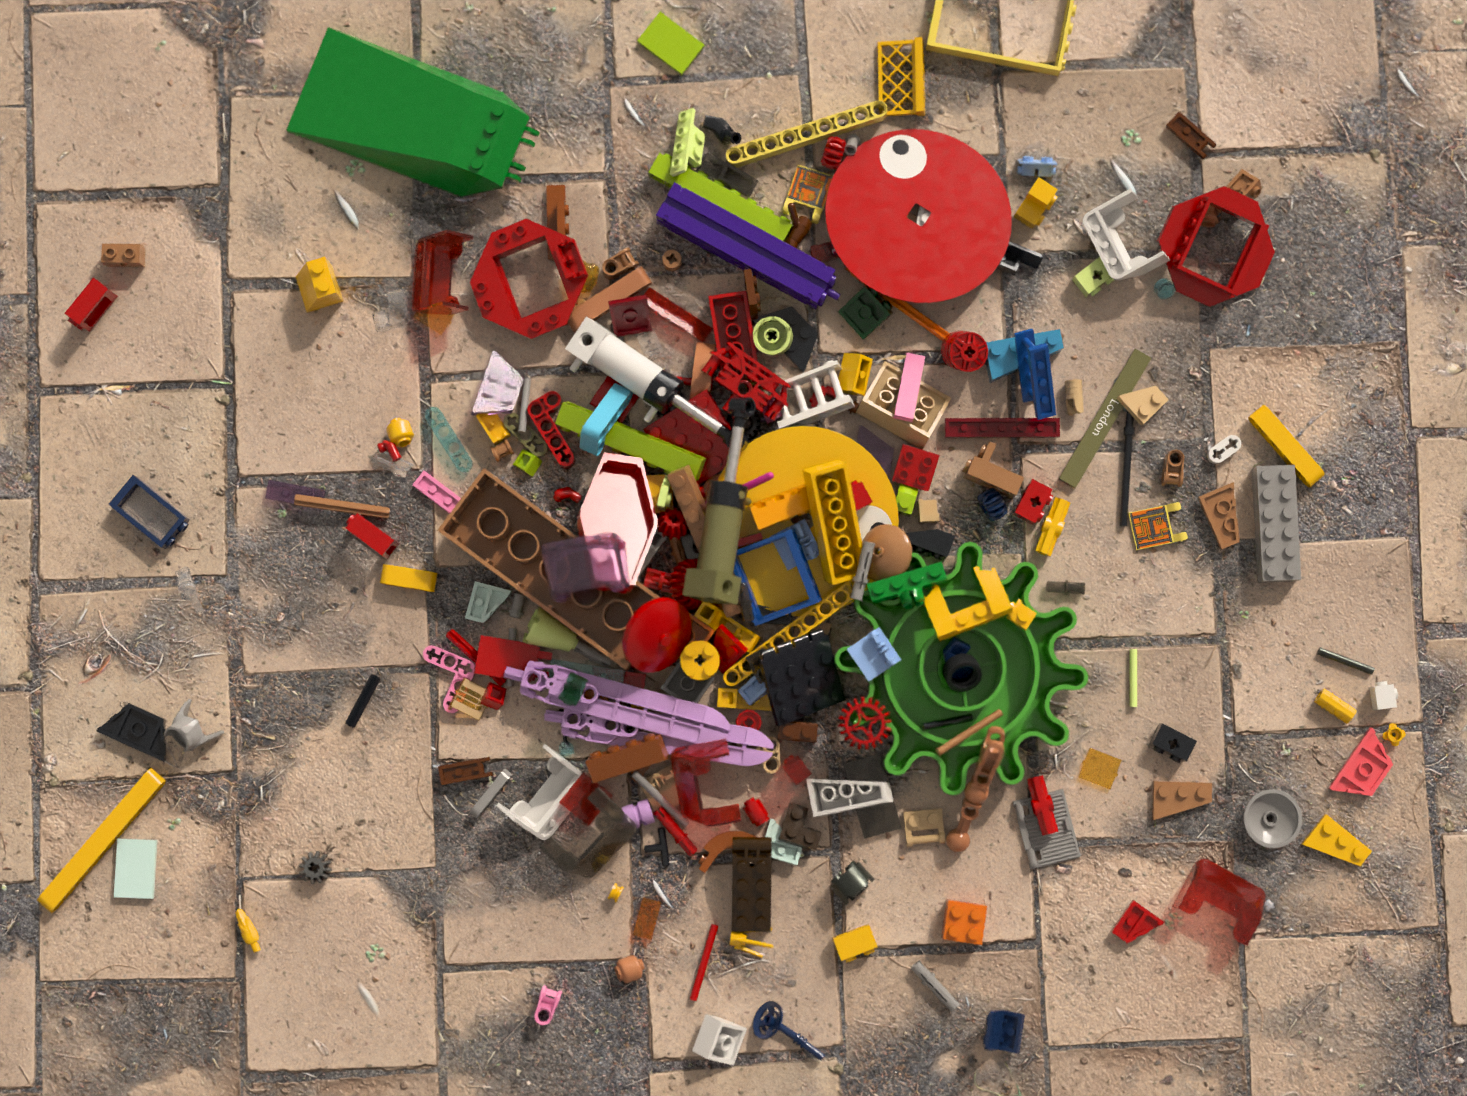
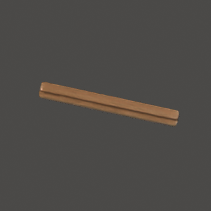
[294,494,390,519]

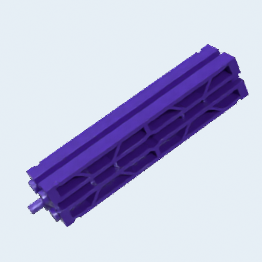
[656,182,841,310]

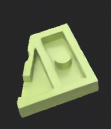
[657,473,672,511]

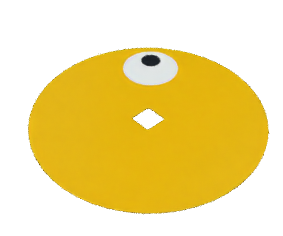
[717,426,899,616]

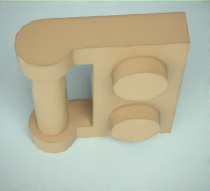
[903,808,946,847]

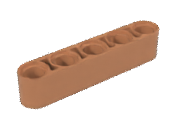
[568,267,652,333]

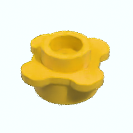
[1382,723,1406,746]

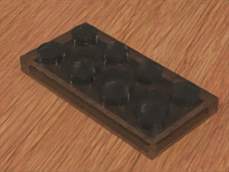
[843,753,902,839]

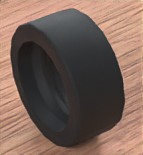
[943,654,982,692]

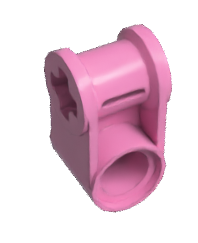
[535,985,562,1025]

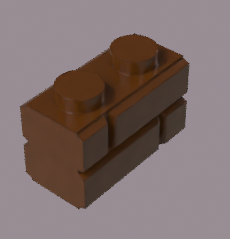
[777,721,818,743]

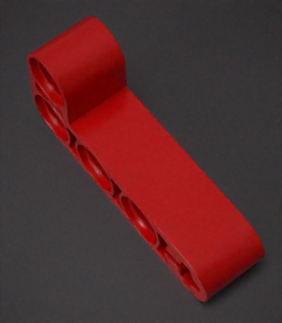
[527,391,575,469]

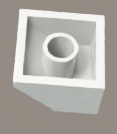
[692,1014,747,1065]

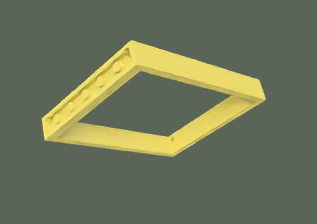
[926,0,1076,76]

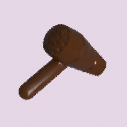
[785,203,812,248]

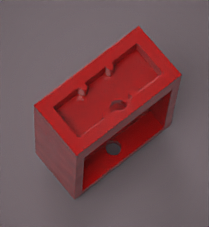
[65,277,118,332]
[346,513,399,559]

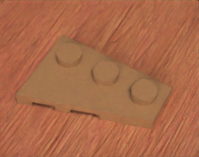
[1197,482,1240,550]
[1152,781,1212,820]

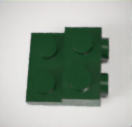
[838,285,893,340]

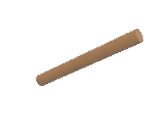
[936,709,1003,756]

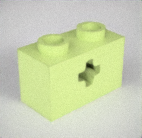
[1072,257,1114,297]

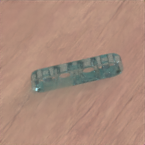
[425,407,473,473]

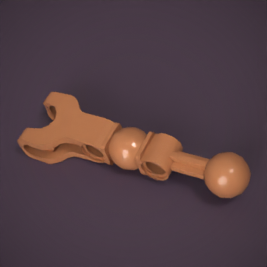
[946,726,1005,853]

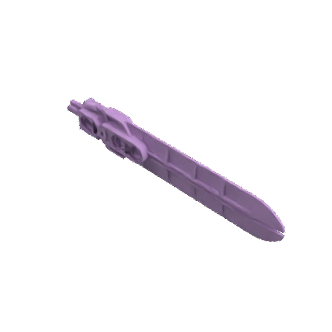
[504,661,731,745]
[544,708,774,766]

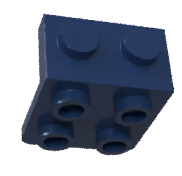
[983,1010,1025,1054]

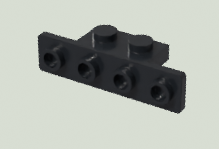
[997,241,1043,276]

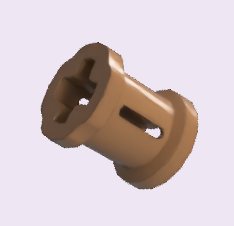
[490,439,514,462]

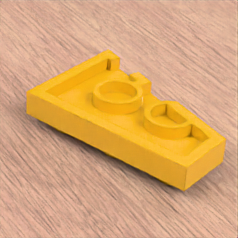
[1301,814,1372,866]

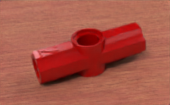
[1026,775,1059,836]

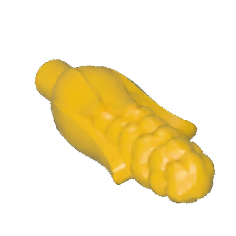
[235,909,261,953]

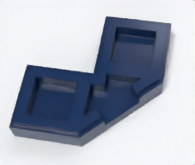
[943,636,973,679]

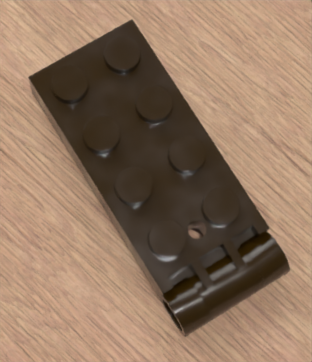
[732,837,772,932]

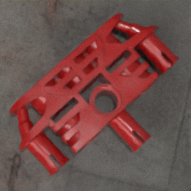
[701,342,791,421]

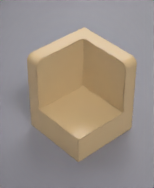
[917,499,939,524]

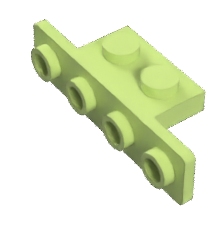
[670,108,705,177]

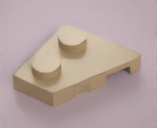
[1116,386,1169,425]

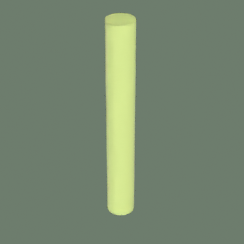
[1129,649,1137,707]

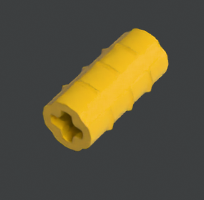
[1314,688,1357,724]

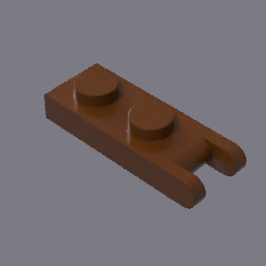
[1165,111,1217,159]
[438,757,493,785]

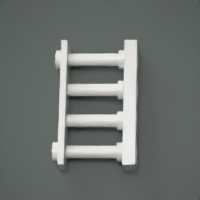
[769,360,855,429]

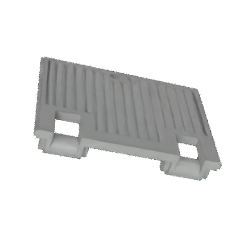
[1013,789,1081,869]

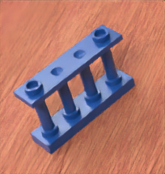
[1014,329,1056,420]

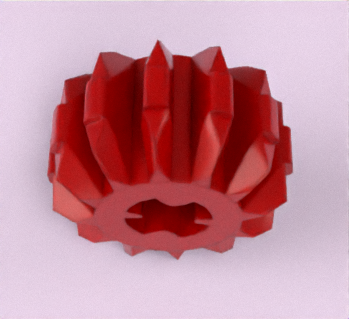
[821,136,846,169]
[657,507,689,541]

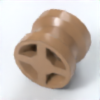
[662,250,681,271]

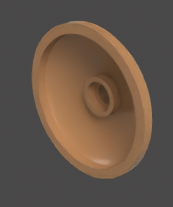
[862,524,912,581]

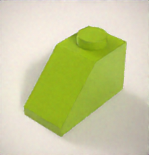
[896,483,918,517]

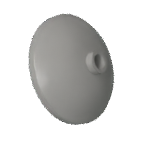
[1243,789,1302,848]

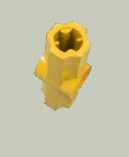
[1035,497,1070,557]

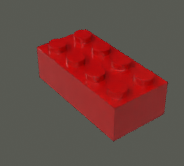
[708,290,758,372]

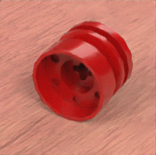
[941,330,988,372]

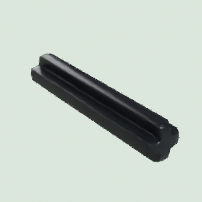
[345,674,380,728]

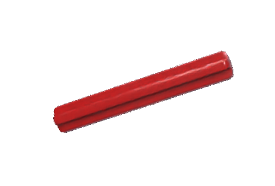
[446,629,507,686]

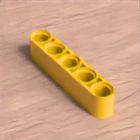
[1248,405,1325,488]

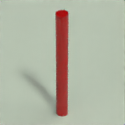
[690,923,719,1001]

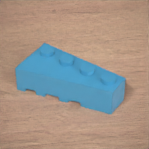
[986,329,1064,383]

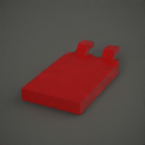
[474,635,552,683]

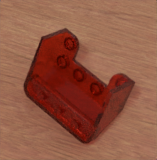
[1172,859,1266,946]

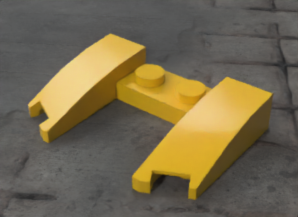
[924,567,1013,641]

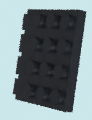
[758,629,845,726]

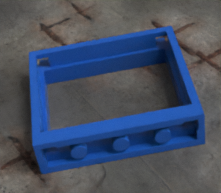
[734,528,822,626]

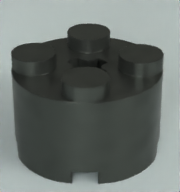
[831,861,875,905]

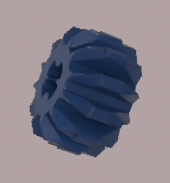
[978,488,1007,521]

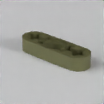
[503,413,548,457]

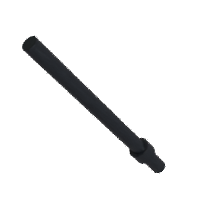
[1119,412,1135,526]

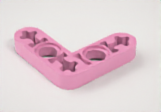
[423,645,475,713]

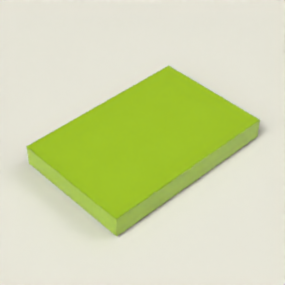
[637,12,705,76]

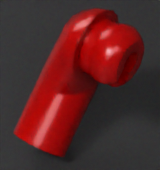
[377,440,402,462]

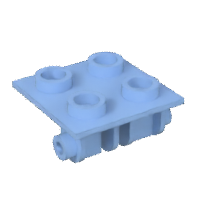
[770,519,819,570]
[847,628,901,681]

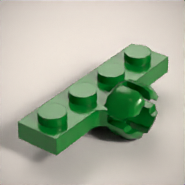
[867,562,948,609]

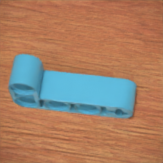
[579,383,633,456]

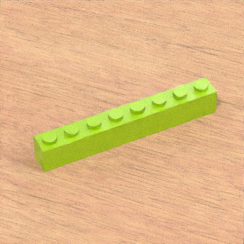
[648,153,793,242]
[555,401,707,481]

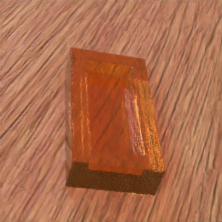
[633,897,661,940]

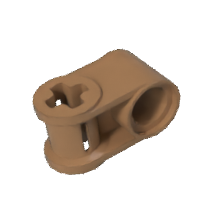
[602,247,639,280]
[1161,450,1184,487]

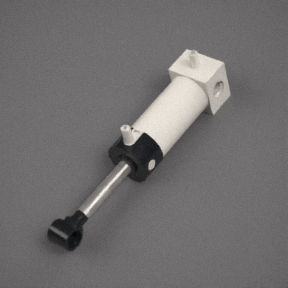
[565,317,748,452]

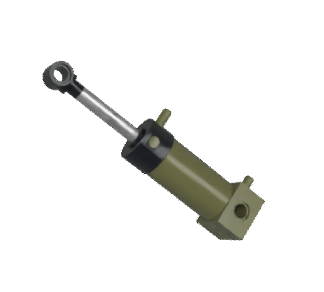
[683,397,756,605]

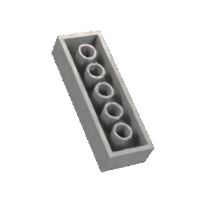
[1252,465,1301,583]

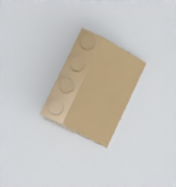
[856,361,951,450]

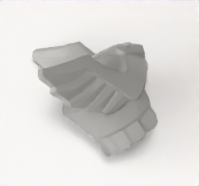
[164,699,224,753]

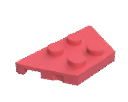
[1328,727,1393,796]

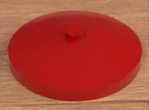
[622,597,692,673]

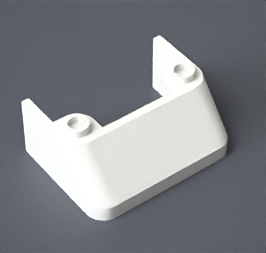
[1083,188,1170,280]
[496,744,591,840]

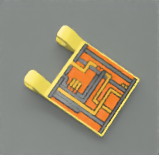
[783,165,833,224]
[1128,502,1188,550]

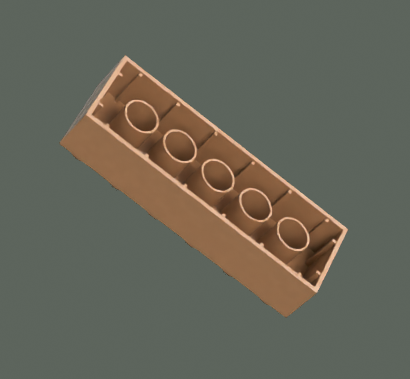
[437,468,660,671]

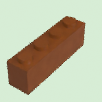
[585,733,668,783]

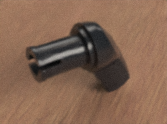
[703,115,741,145]

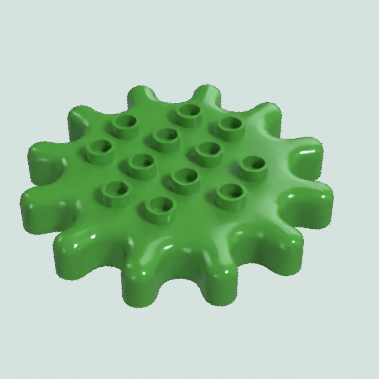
[834,542,1088,795]

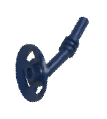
[753,1001,825,1061]

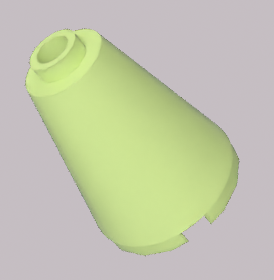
[522,607,578,652]

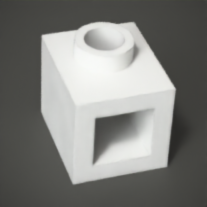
[1369,681,1398,710]

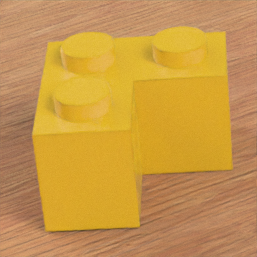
[1014,177,1058,229]

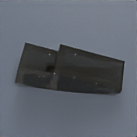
[696,153,758,197]

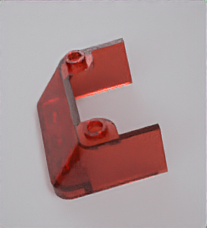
[412,230,473,315]
[670,739,741,827]

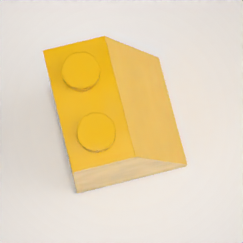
[296,256,343,313]

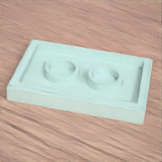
[114,838,158,899]

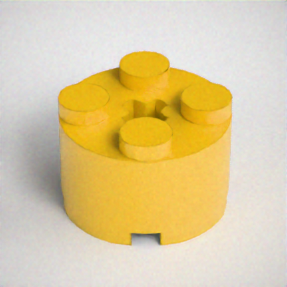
[680,641,720,681]

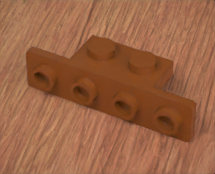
[546,185,570,260]

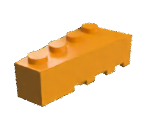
[749,484,810,530]

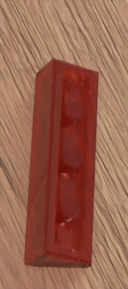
[644,287,713,343]

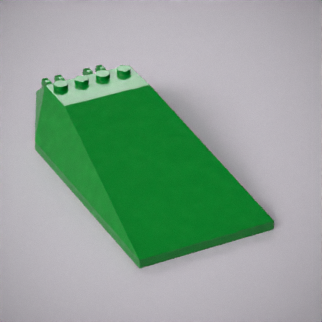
[286,27,540,198]

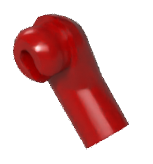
[553,487,583,504]

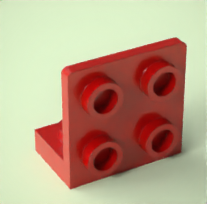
[892,444,940,491]

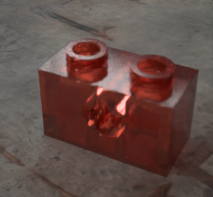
[782,754,812,786]

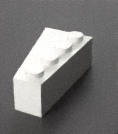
[806,779,893,817]

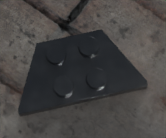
[752,306,818,373]
[96,703,166,762]

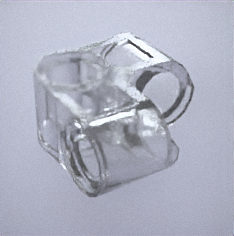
[372,287,411,332]

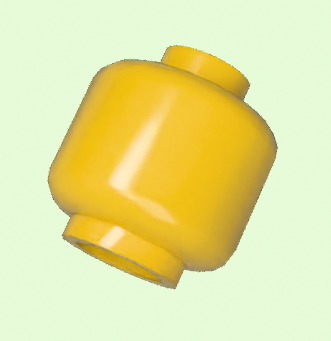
[386,418,414,448]

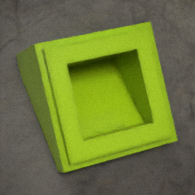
[513,449,542,477]

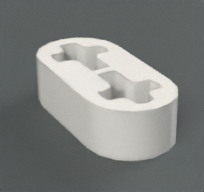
[1207,435,1241,464]

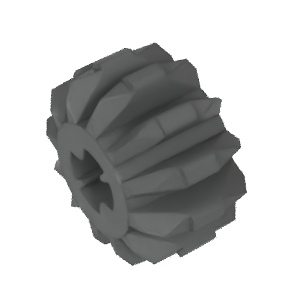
[299,851,332,884]

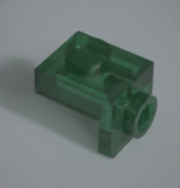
[558,672,588,706]

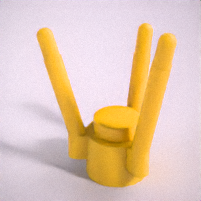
[729,928,773,958]

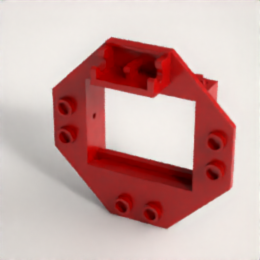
[1156,186,1275,307]
[470,219,589,339]

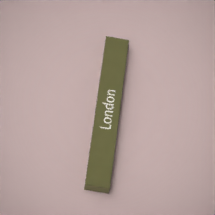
[1059,348,1151,489]

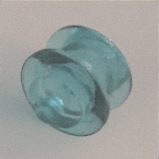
[1154,278,1175,299]

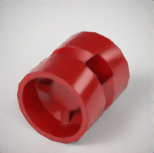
[736,710,761,730]

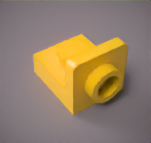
[1006,599,1037,630]

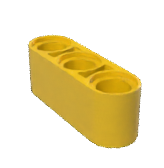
[380,564,438,592]

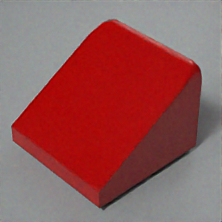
[481,682,507,710]

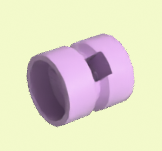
[622,798,655,831]

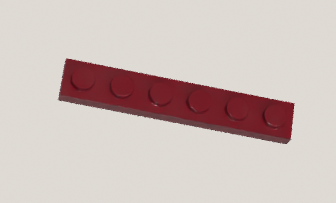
[945,418,1060,438]

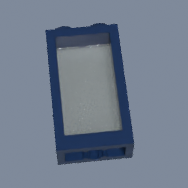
[108,475,190,549]

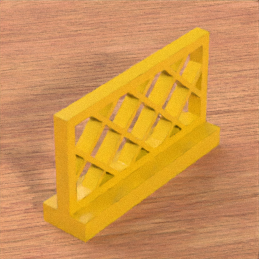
[878,37,925,116]

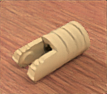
[1065,379,1084,416]

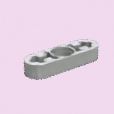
[469,769,512,818]

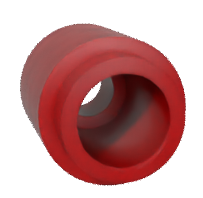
[742,797,769,827]

